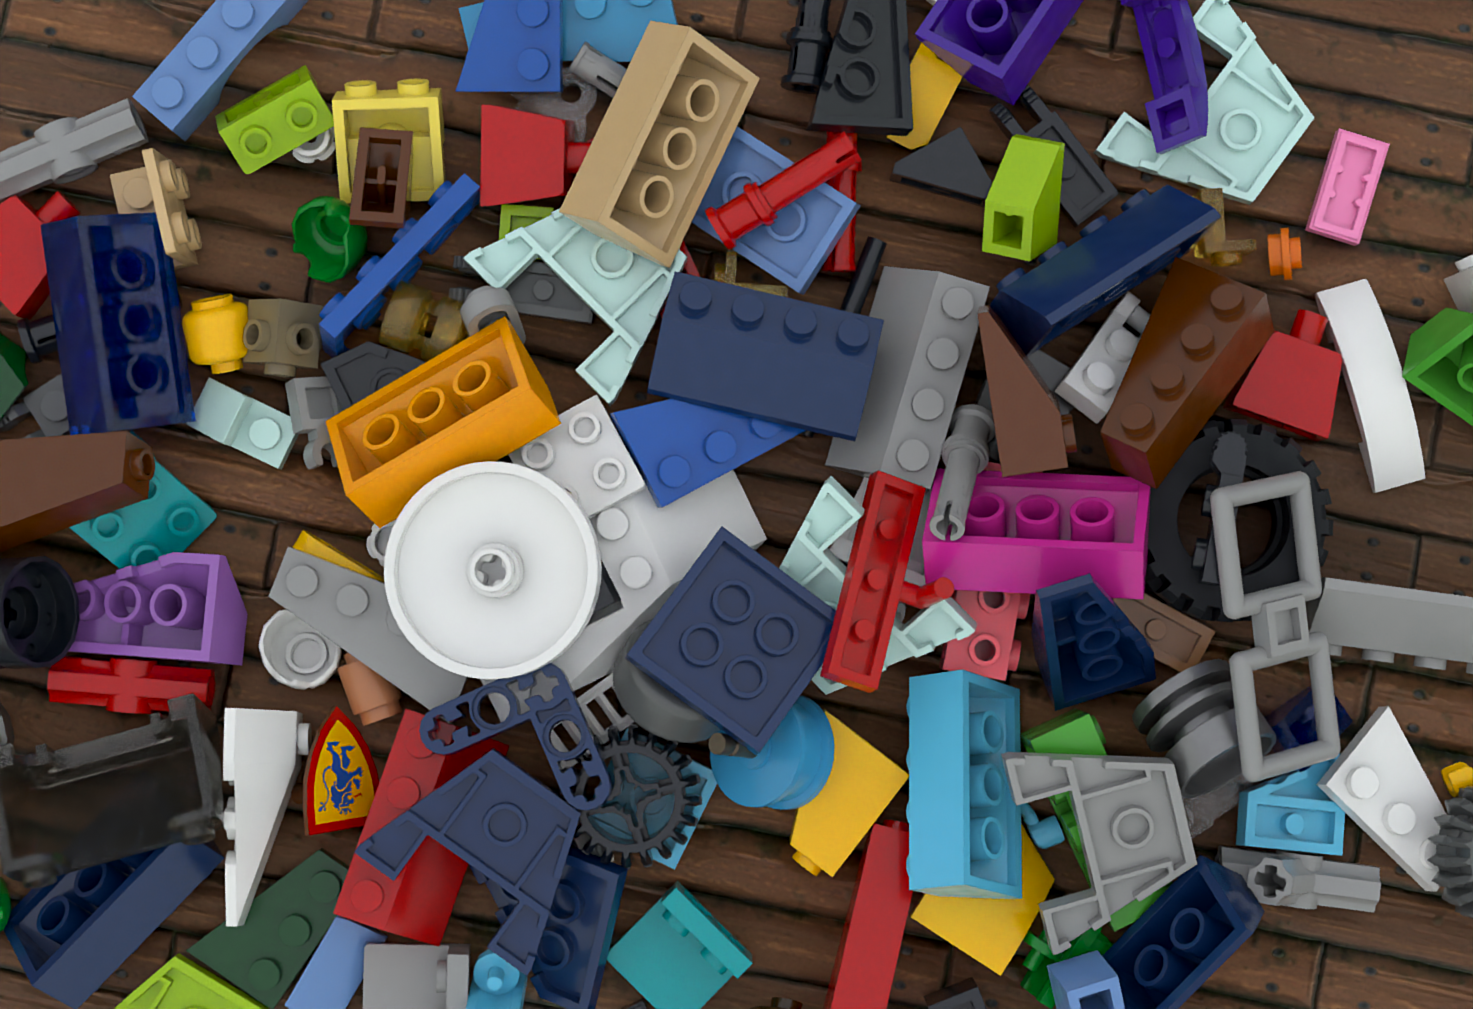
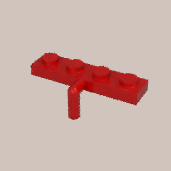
[820,470,954,693]

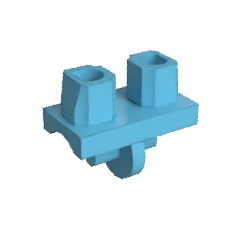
[466,949,528,1009]

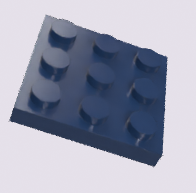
[624,526,836,755]

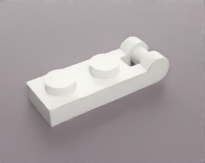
[1055,292,1150,424]

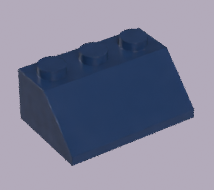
[1102,855,1265,1009]

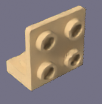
[110,148,202,279]

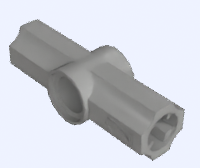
[0,98,149,202]

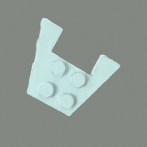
[1094,0,1314,205]
[464,208,687,406]
[779,476,977,695]

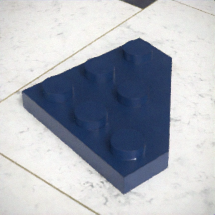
[469,846,628,1009]

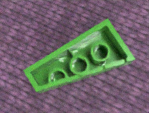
[1020,708,1172,932]

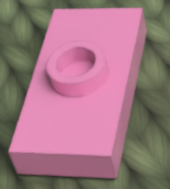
[1305,128,1390,246]

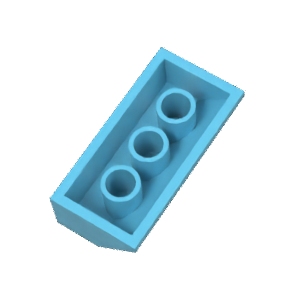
[906,669,1022,899]

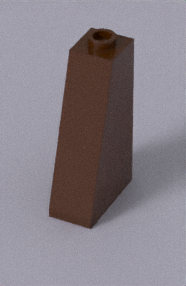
[0,431,155,552]

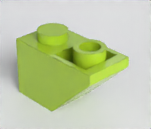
[982,134,1065,261]

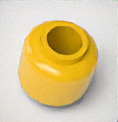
[182,294,248,374]

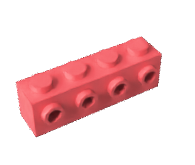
[939,462,1043,681]

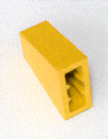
[789,708,909,877]

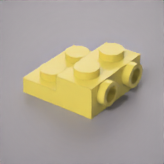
[332,78,446,204]

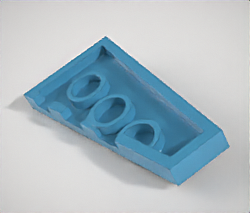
[458,0,678,62]

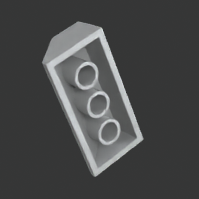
[825,266,990,495]
[1305,577,1473,674]

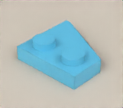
[1236,753,1345,856]

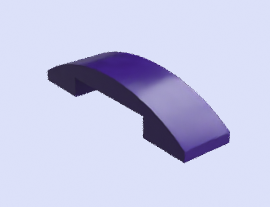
[1120,0,1208,154]

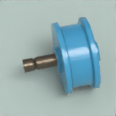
[708,695,834,810]

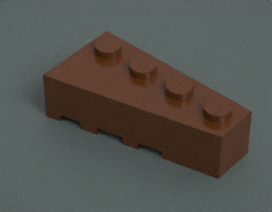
[1100,257,1274,489]

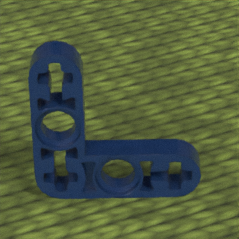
[419,663,613,811]

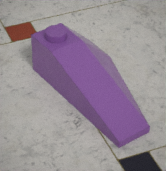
[68,552,247,666]

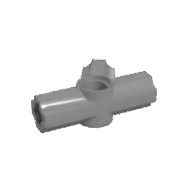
[1214,845,1381,913]

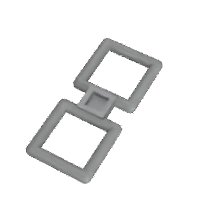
[1210,471,1341,782]

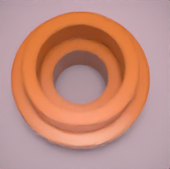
[1268,227,1302,280]

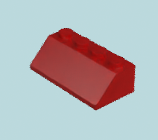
[333,709,510,947]

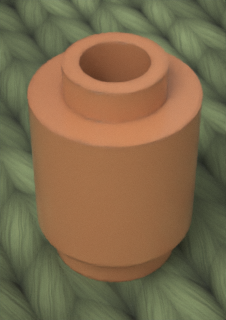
[337,653,403,726]

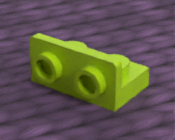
[215,65,334,174]

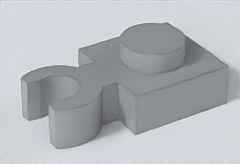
[285,376,343,470]

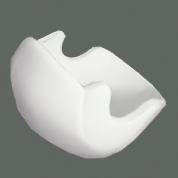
[258,609,343,690]

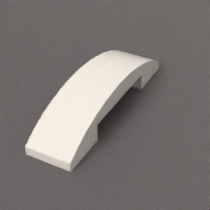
[1314,279,1425,493]

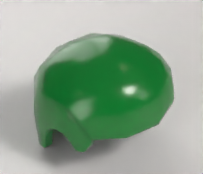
[291,196,368,283]

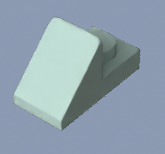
[186,377,299,470]

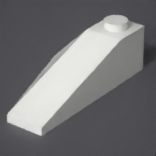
[223,708,312,927]

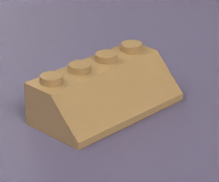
[559,21,760,268]

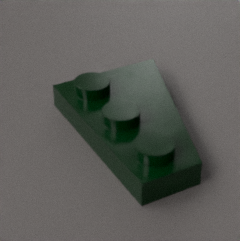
[186,848,349,1009]

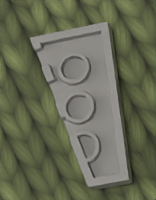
[268,547,468,723]

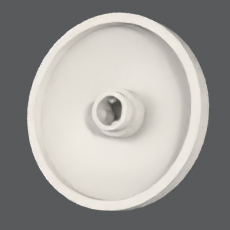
[384,461,602,679]

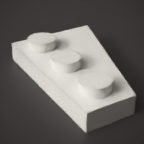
[1316,706,1447,892]

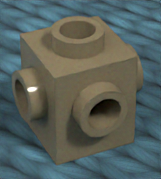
[243,298,323,378]

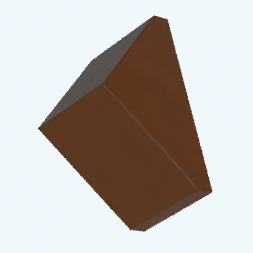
[349,127,413,229]

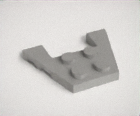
[1001,752,1197,955]

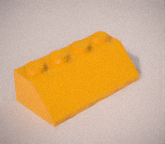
[326,316,561,528]

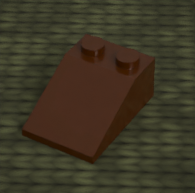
[977,305,1077,477]

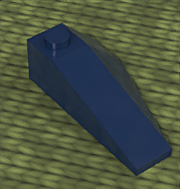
[1031,573,1156,711]

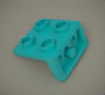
[69,431,217,569]
[607,880,753,1009]

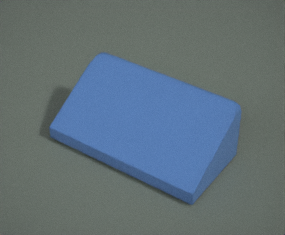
[284,915,388,1009]

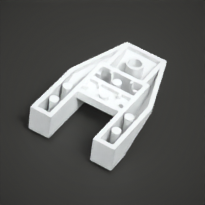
[480,457,767,722]

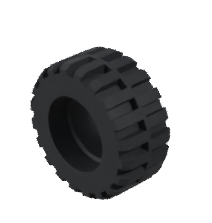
[1145,419,1334,622]

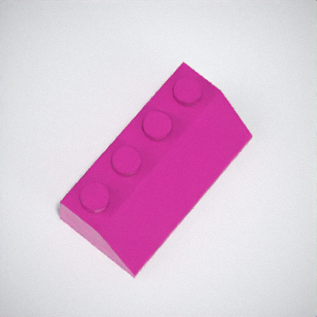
[922,469,1151,599]

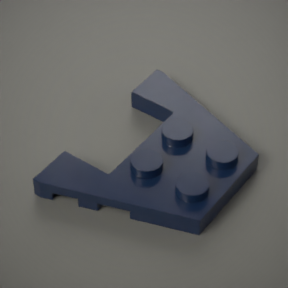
[354,748,581,976]

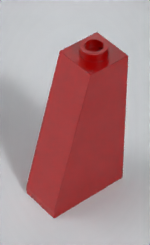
[823,820,913,1009]

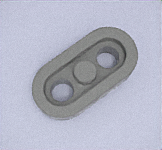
[460,286,526,344]

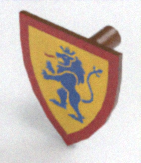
[291,706,379,835]

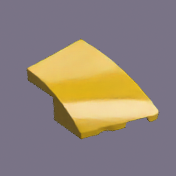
[910,823,1055,976]

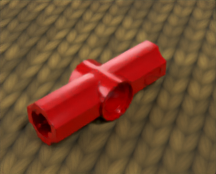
[47,656,216,715]

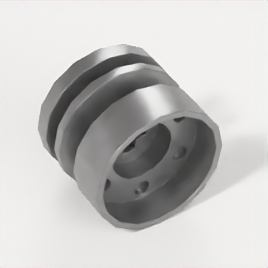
[1132,659,1276,798]

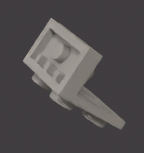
[363,942,471,1009]

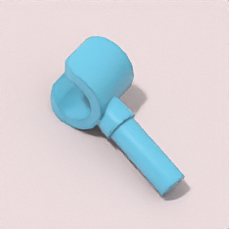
[1021,803,1065,849]

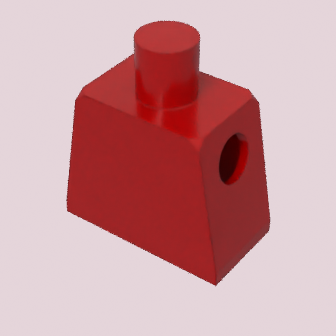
[480,105,592,206]
[0,191,81,320]
[1223,309,1342,441]

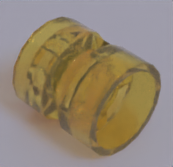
[379,280,467,361]

